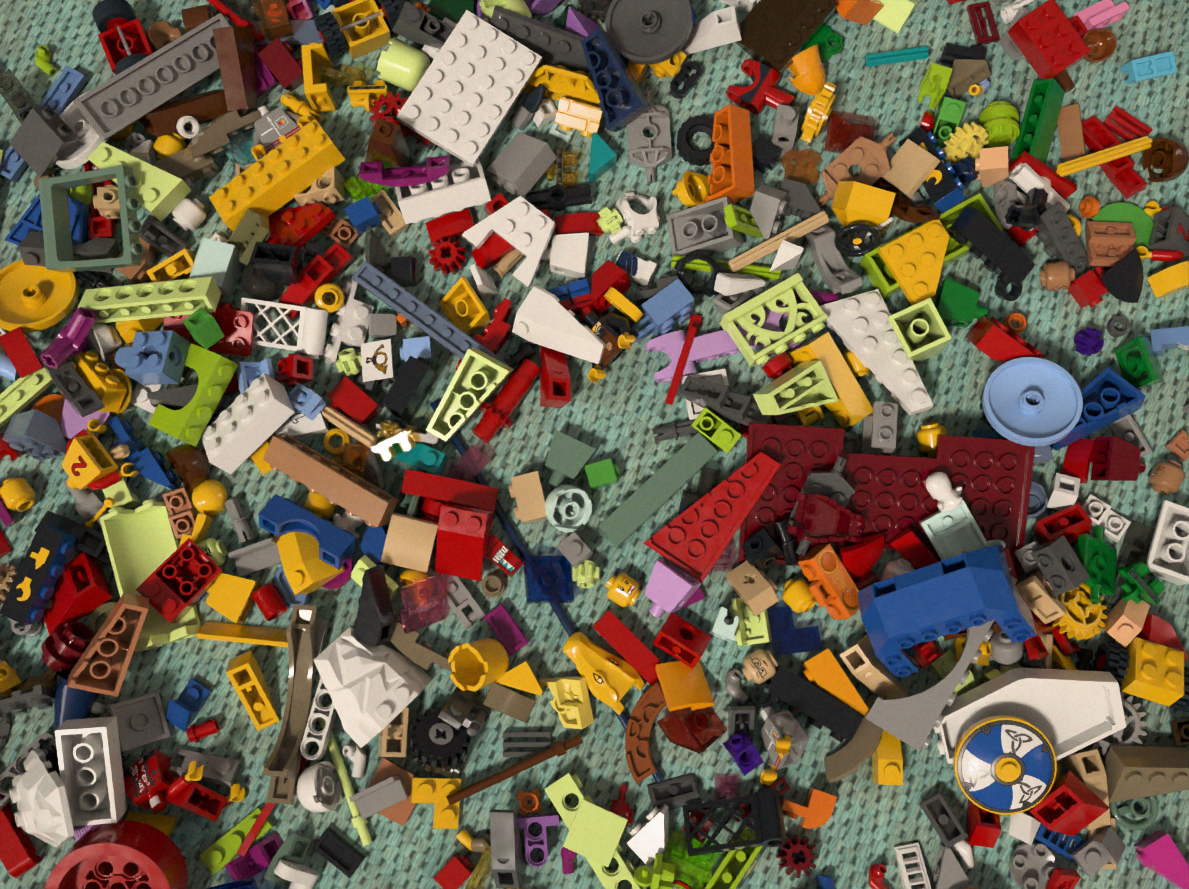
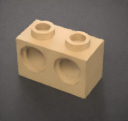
[294,166,345,206]

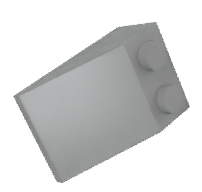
[667,196,743,256]

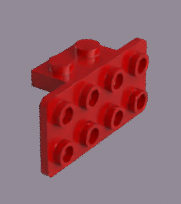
[163,302,254,356]

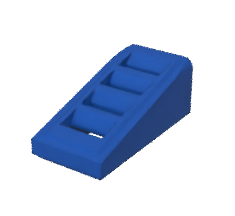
[1034,819,1085,862]

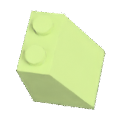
[887,298,952,362]

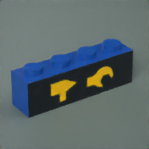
[898,127,966,214]
[0,524,77,625]

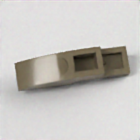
[182,109,262,163]
[390,615,452,672]

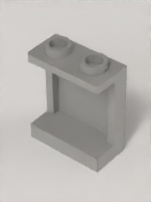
[860,401,898,455]

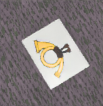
[361,339,393,382]

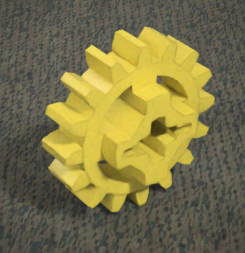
[942,122,989,165]

